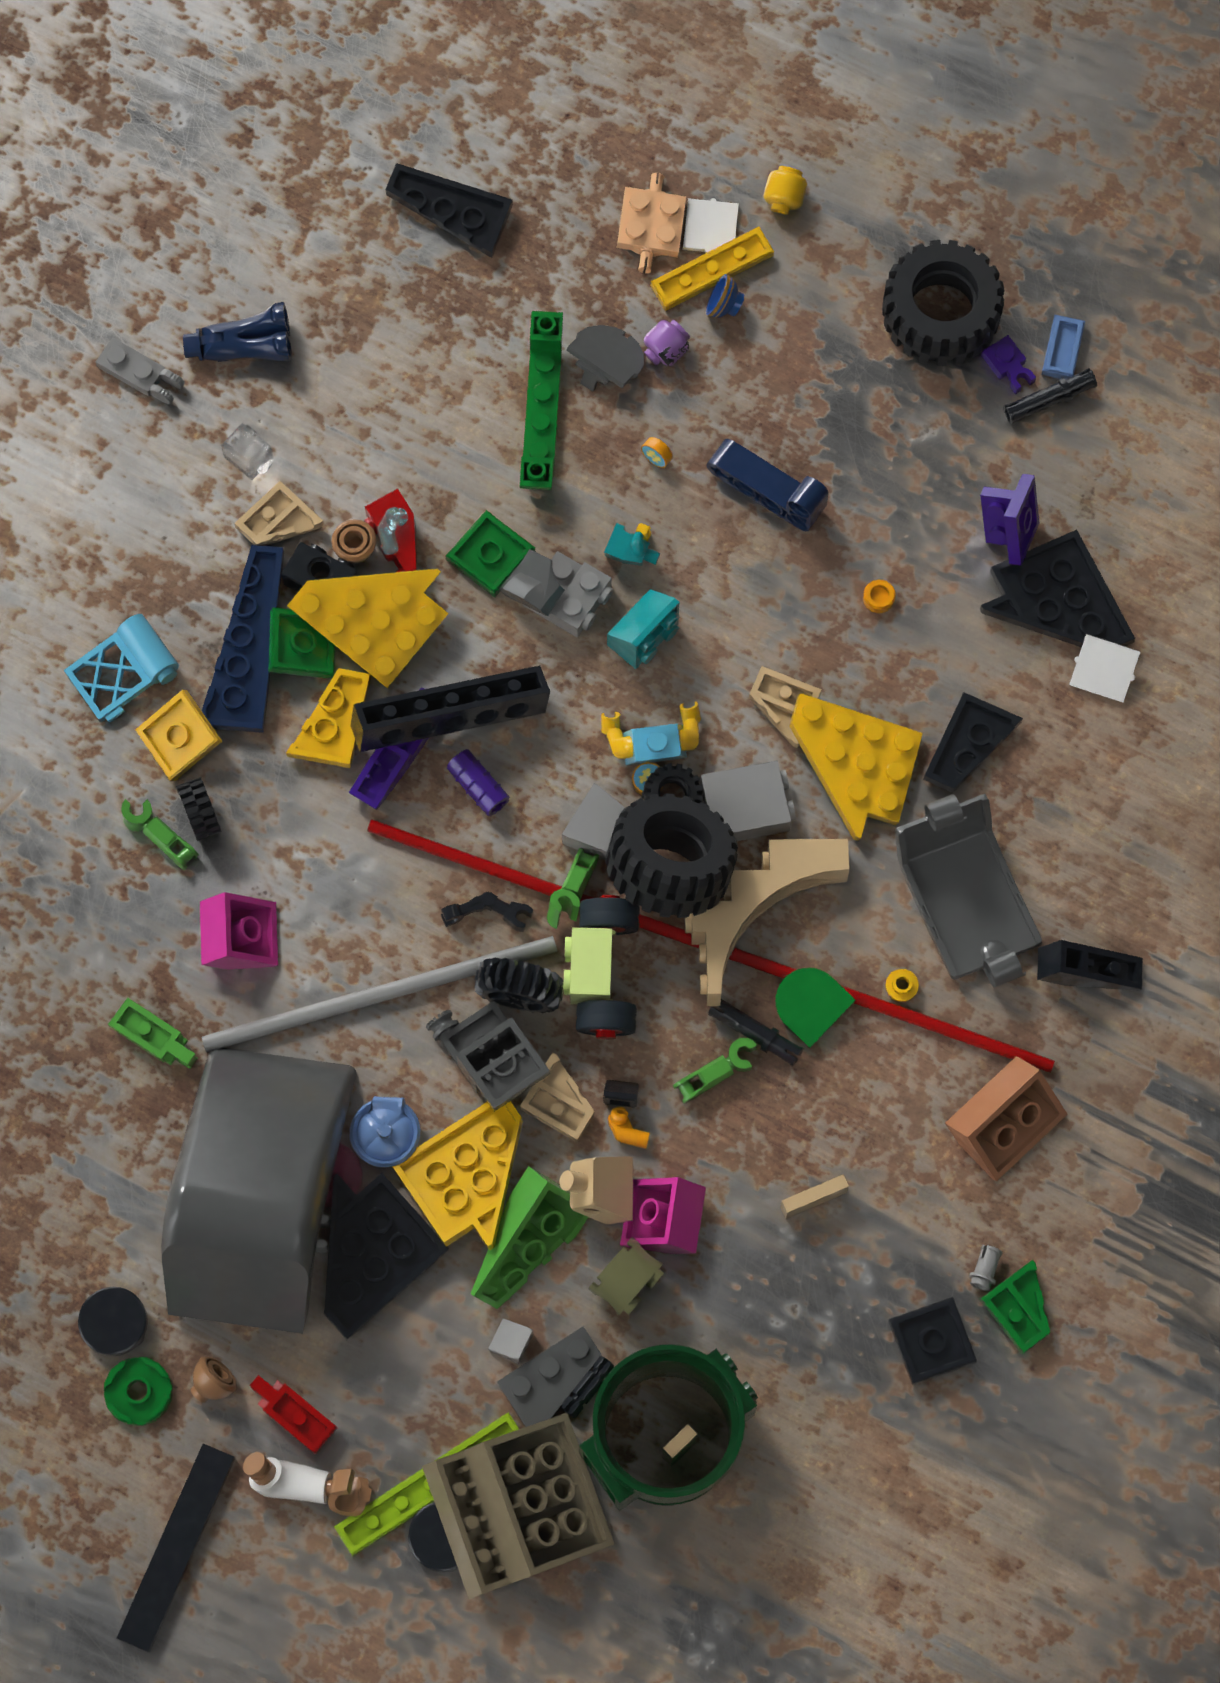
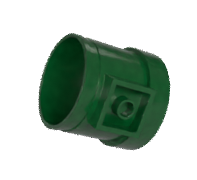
[579,1344,758,1511]

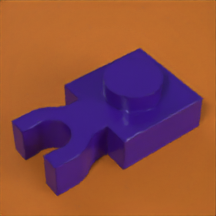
[981,335,1036,395]

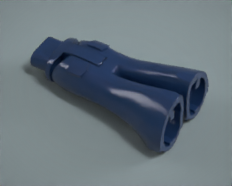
[183,302,292,362]

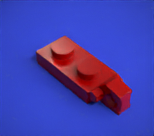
[249,1375,338,1455]

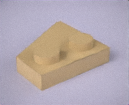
[234,481,324,546]
[749,666,822,748]
[520,1052,595,1143]

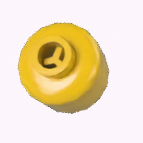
[763,166,807,215]

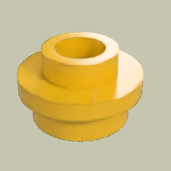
[885,969,919,1002]

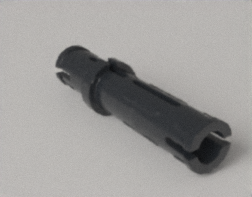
[1003,368,1097,424]
[708,998,804,1067]

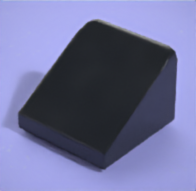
[603,1080,639,1108]

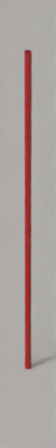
[367,819,1055,1073]

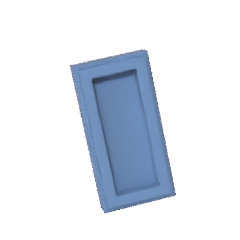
[1041,315,1085,379]

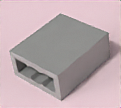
[700,760,796,841]

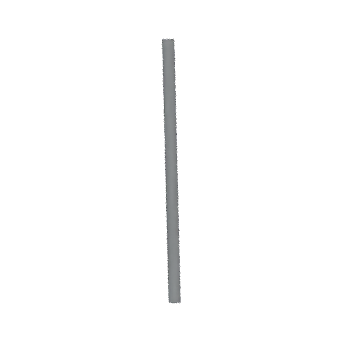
[202,936,557,1052]

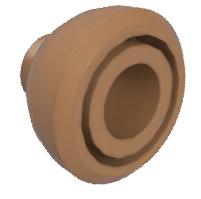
[332,519,376,563]
[190,1356,237,1403]

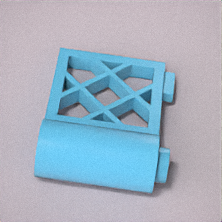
[64,614,179,723]

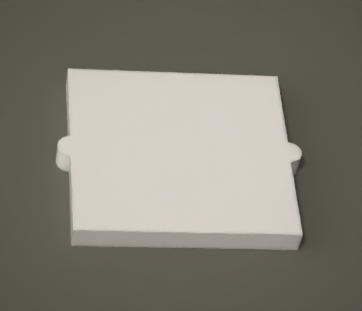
[683,198,739,253]
[1069,634,1140,702]

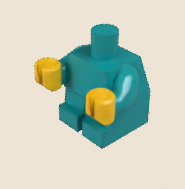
[604,523,660,566]

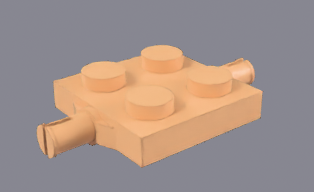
[616,173,686,273]

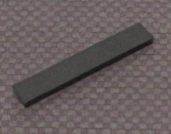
[117,1444,235,1653]

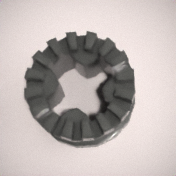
[426,1010,459,1041]

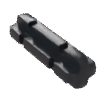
[562,1356,614,1418]

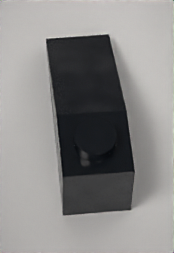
[1037,940,1143,991]

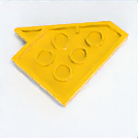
[287,569,449,688]

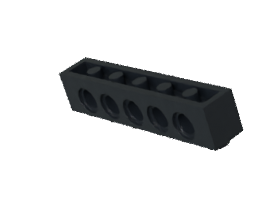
[351,665,550,752]

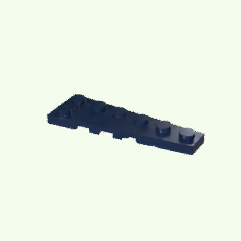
[202,545,284,733]

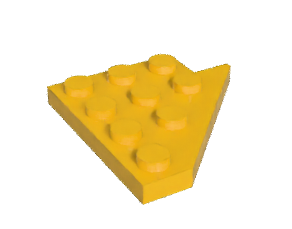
[789,693,923,841]
[392,1101,523,1250]

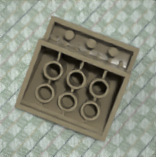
[422,1413,615,1599]

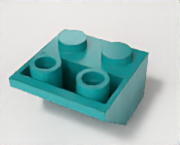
[607,589,680,669]

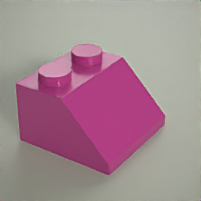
[200,892,278,970]
[620,1177,706,1254]

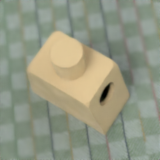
[560,1156,633,1225]

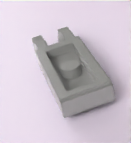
[95,337,185,404]

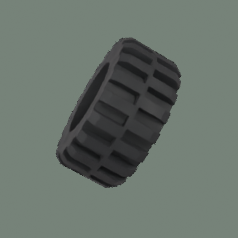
[882,240,1005,366]
[605,793,738,918]

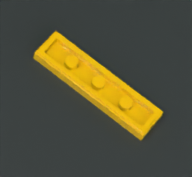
[650,226,774,311]

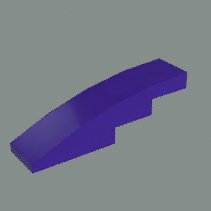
[349,687,429,810]

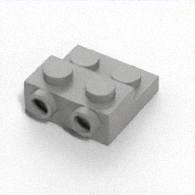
[523,551,614,638]

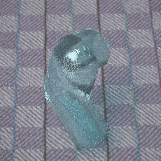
[377,507,408,555]

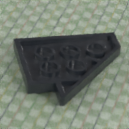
[980,529,1135,647]
[324,1173,449,1340]

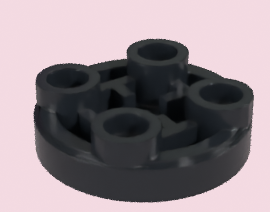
[78,1287,148,1356]
[408,1502,458,1572]

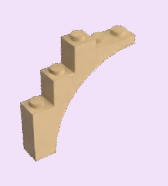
[685,839,849,1006]

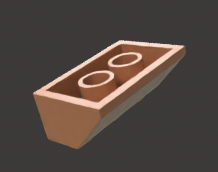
[945,1056,1068,1182]

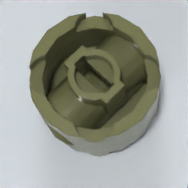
[588,1237,664,1315]

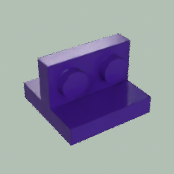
[980,474,1040,565]

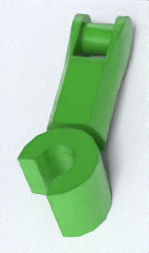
[121,799,199,870]
[547,848,600,929]
[673,1038,757,1104]

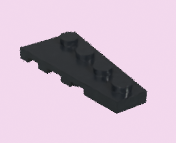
[385,163,513,258]

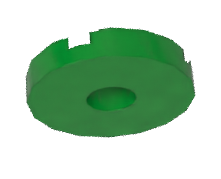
[104,1357,173,1426]

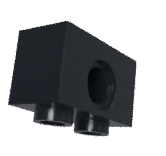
[281,542,357,592]

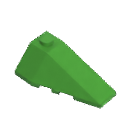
[471,1166,588,1309]

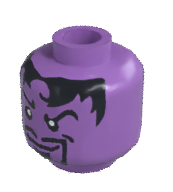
[644,320,690,367]

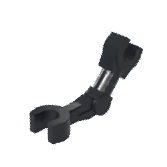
[441,891,534,932]

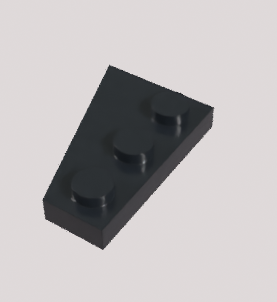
[923,692,1023,793]

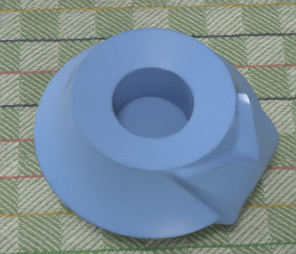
[350,1096,421,1167]

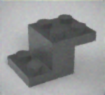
[439,1001,550,1112]

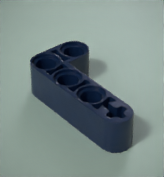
[706,439,829,531]

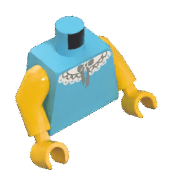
[601,702,701,766]

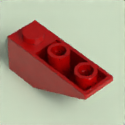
[363,488,417,572]

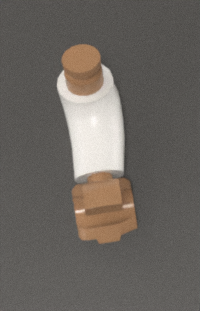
[243,1452,372,1516]

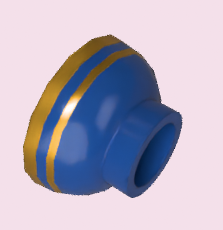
[706,274,744,318]

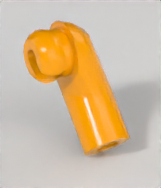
[608,1106,650,1149]

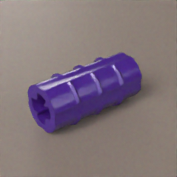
[447,749,510,816]

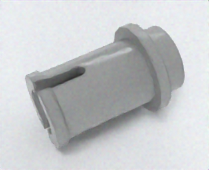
[969,1245,1003,1291]

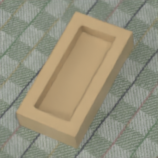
[780,1174,849,1219]
[662,1424,697,1467]

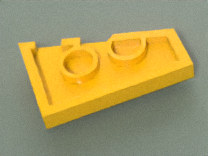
[286,668,371,768]

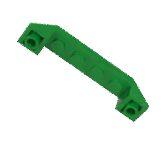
[520,311,563,490]

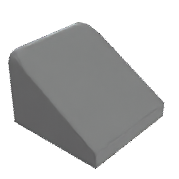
[488,1318,534,1364]

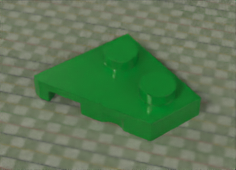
[980,1260,1050,1355]

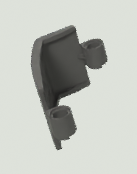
[895,794,1042,987]

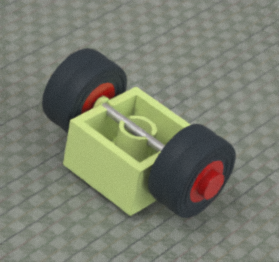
[563,895,640,1040]

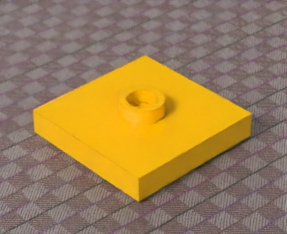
[135,689,222,781]

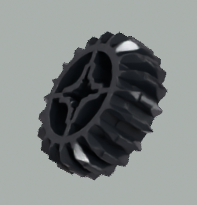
[474,957,564,1014]

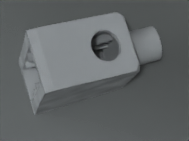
[562,783,625,860]

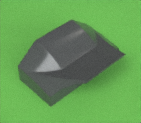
[499,549,565,616]

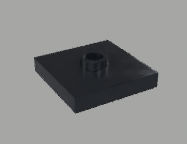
[888,1297,977,1385]

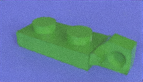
[108,998,198,1069]

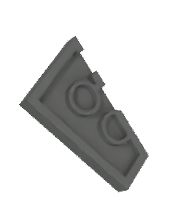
[497,1326,602,1427]

